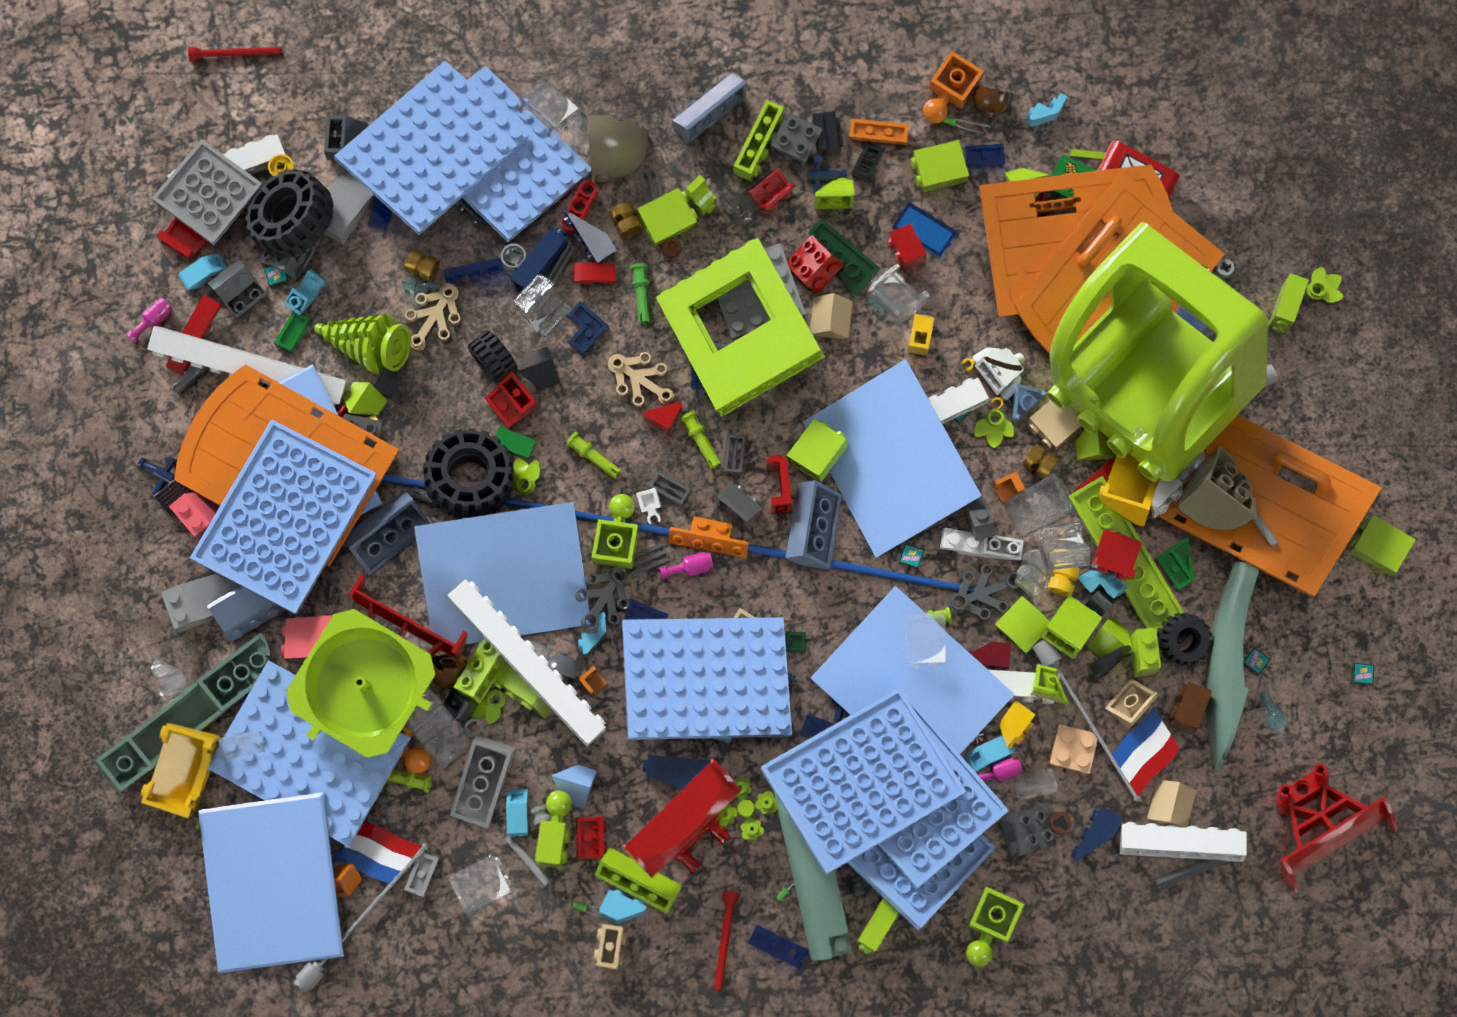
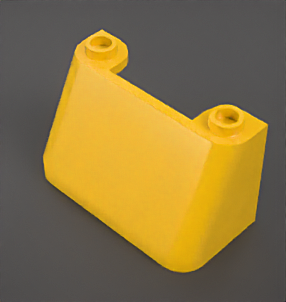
[1098,454,1160,527]
[140,723,221,818]

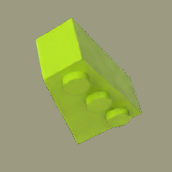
[492,662,551,719]

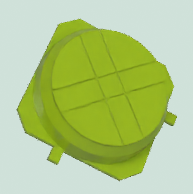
[286,609,436,758]

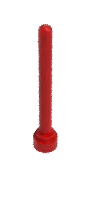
[188,46,282,62]
[714,891,739,991]

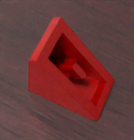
[643,401,683,434]

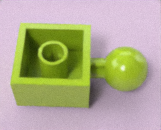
[591,494,639,569]
[535,791,572,868]
[966,887,1024,967]

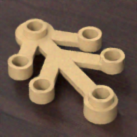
[405,284,461,351]
[608,352,674,407]

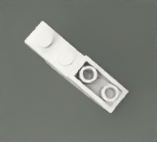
[1152,451,1205,518]
[940,528,1023,560]

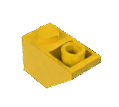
[908,314,934,356]
[999,700,1035,749]

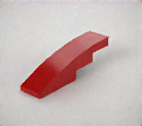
[166,295,222,376]

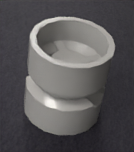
[501,244,527,275]

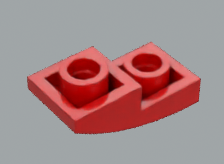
[573,262,616,285]

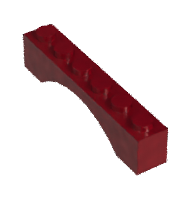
[969,641,1011,671]

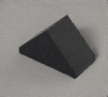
[373,368,403,405]
[1085,586,1123,617]
[443,688,479,721]

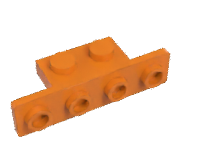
[668,516,749,558]

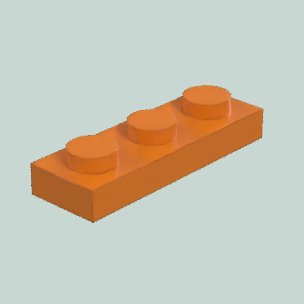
[849,118,909,145]

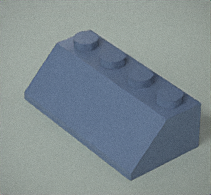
[672,73,747,144]
[785,480,842,569]
[344,490,431,575]
[207,586,285,642]

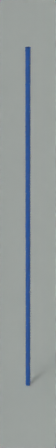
[382,474,975,594]

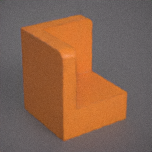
[993,471,1025,503]
[579,666,608,698]
[333,864,362,896]

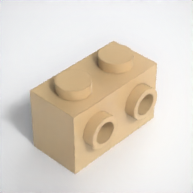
[593,924,627,970]

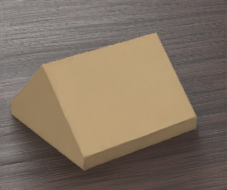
[810,293,853,340]
[1105,679,1159,729]
[1147,780,1196,828]

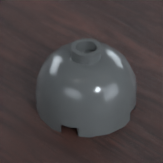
[546,653,580,687]

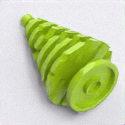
[314,313,411,375]

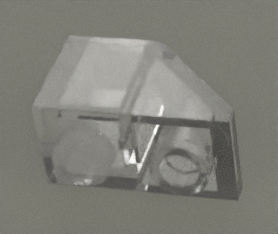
[1015,547,1050,597]
[151,658,189,700]

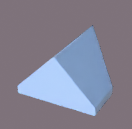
[1012,383,1046,423]
[551,765,597,810]

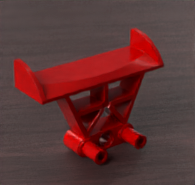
[349,574,468,660]
[622,759,742,878]
[1276,763,1398,893]

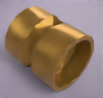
[609,202,643,238]
[404,248,440,282]
[1022,444,1060,480]

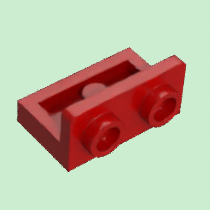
[747,168,795,211]
[575,816,607,859]

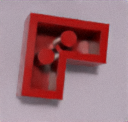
[887,223,926,272]

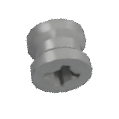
[529,804,551,827]

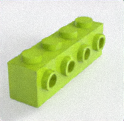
[733,100,785,182]
[454,624,522,704]
[595,847,682,914]

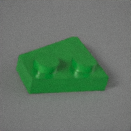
[1155,537,1195,592]

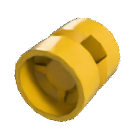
[268,154,296,176]
[1047,561,1080,597]

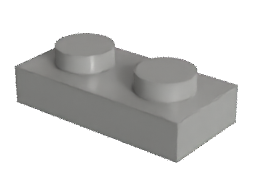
[404,852,439,898]

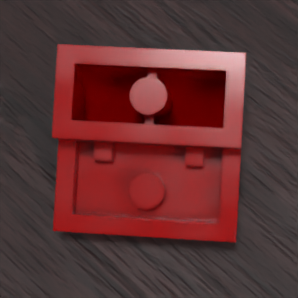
[484,371,538,428]

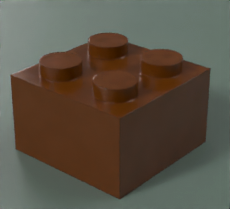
[1168,682,1212,735]

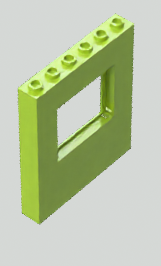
[656,238,825,417]

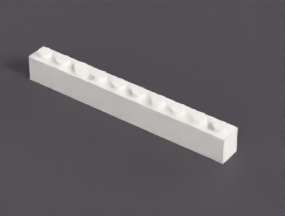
[147,326,348,407]
[447,579,606,747]

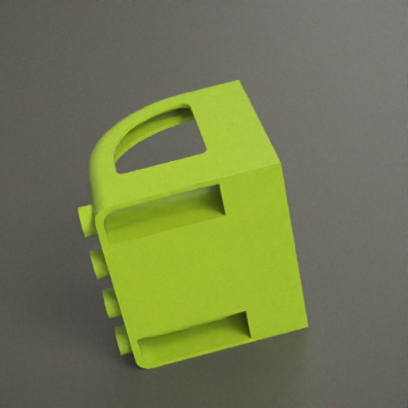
[1047,222,1268,482]

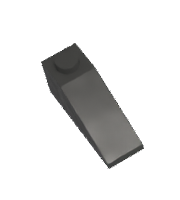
[964,487,995,541]

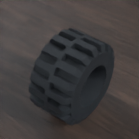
[468,330,517,383]
[1157,613,1213,666]

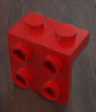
[787,236,843,294]
[1091,529,1141,581]

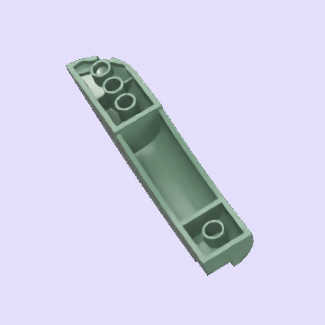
[1205,562,1259,771]
[95,633,270,793]
[774,792,852,960]

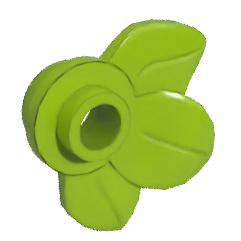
[1307,267,1344,303]
[974,409,1014,448]
[512,458,541,496]
[471,689,506,725]

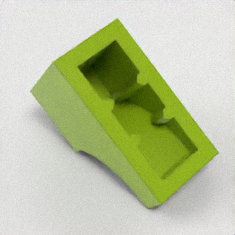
[686,175,717,216]

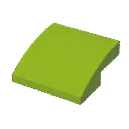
[995,596,1050,654]

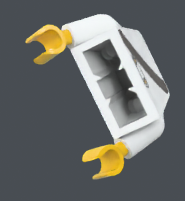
[962,348,1025,410]

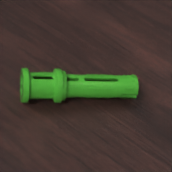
[631,263,651,324]

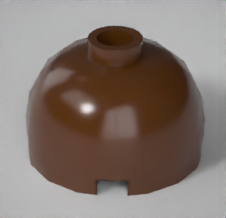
[974,86,1014,118]
[432,653,468,690]

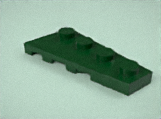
[808,218,880,298]

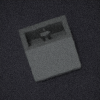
[324,115,368,160]
[208,259,267,319]

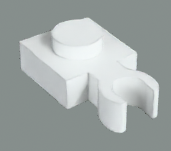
[636,488,662,525]

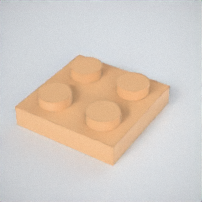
[1049,724,1097,774]

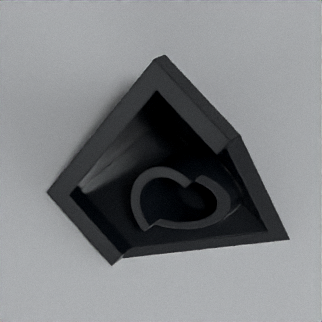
[515,347,560,389]

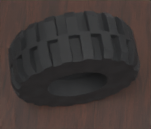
[246,169,334,258]
[423,428,514,519]

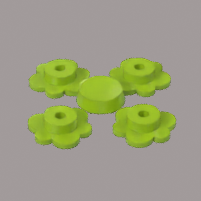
[718,777,777,841]

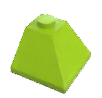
[814,178,855,209]

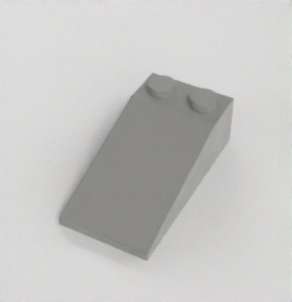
[324,170,375,245]
[161,573,241,633]
[449,735,516,829]

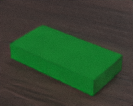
[274,311,312,354]
[495,426,536,460]

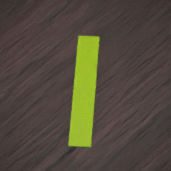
[1070,149,1106,159]

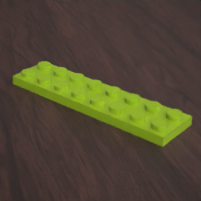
[1067,476,1184,631]

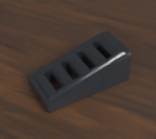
[851,141,885,183]
[1089,645,1132,679]

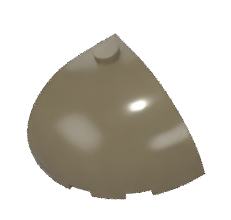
[588,115,649,182]
[1177,446,1256,530]

